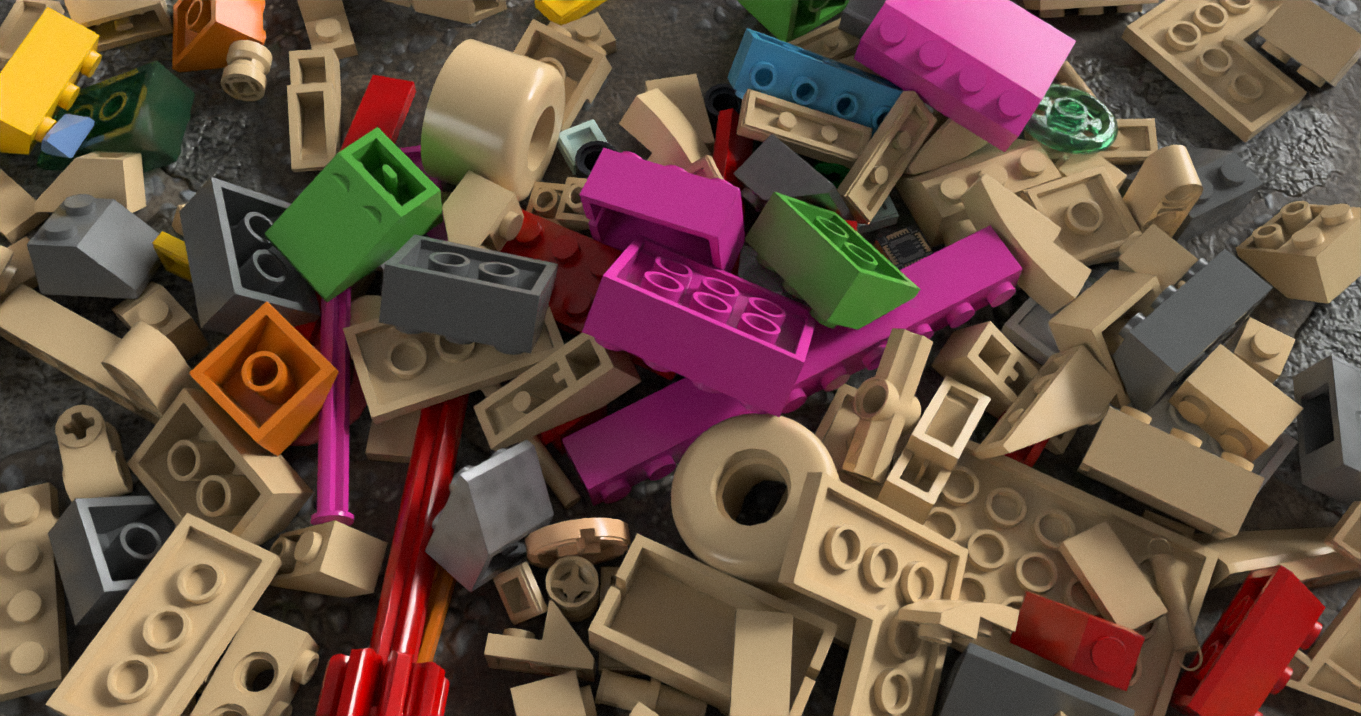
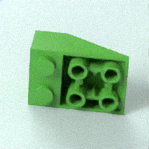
[264,127,443,303]

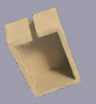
[1077,405,1265,540]

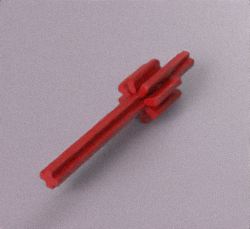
[315,393,469,716]

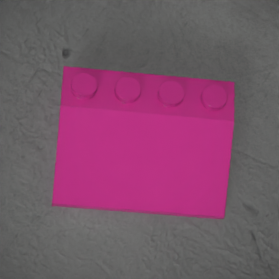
[854,0,1076,152]
[582,234,817,417]

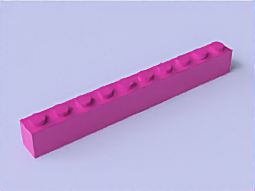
[562,225,1023,506]

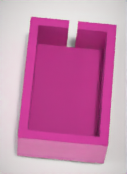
[579,148,745,273]

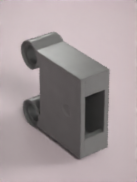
[1293,354,1361,506]

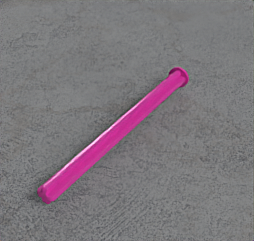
[311,286,354,526]

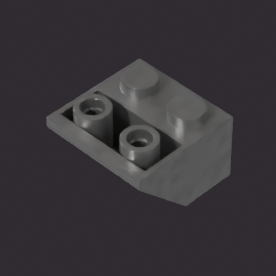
[425,440,554,592]

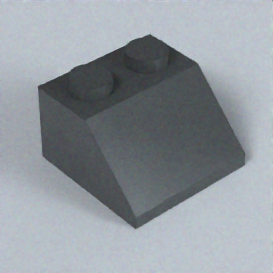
[1121,146,1263,244]
[27,194,162,299]
[48,495,177,626]

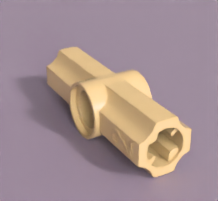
[841,328,933,486]

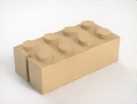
[588,533,839,716]

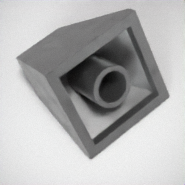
[734,134,855,221]

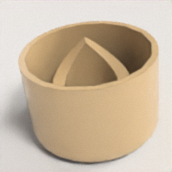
[421,39,565,202]
[671,413,840,600]

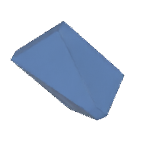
[41,114,95,158]

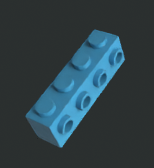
[727,28,905,138]

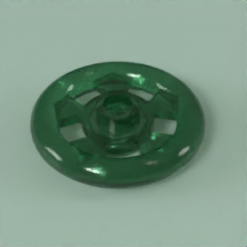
[1023,84,1118,155]

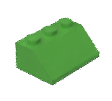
[744,192,921,330]

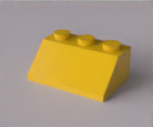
[0,7,102,155]

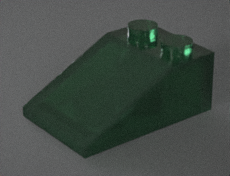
[36,60,195,173]

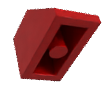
[1008,591,1145,691]

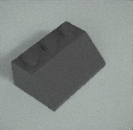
[179,177,321,335]
[379,234,558,355]
[1113,249,1273,414]
[932,642,1135,716]

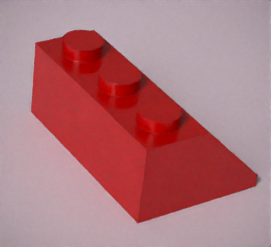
[1169,565,1326,716]

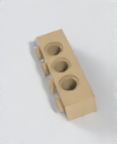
[190,610,320,716]

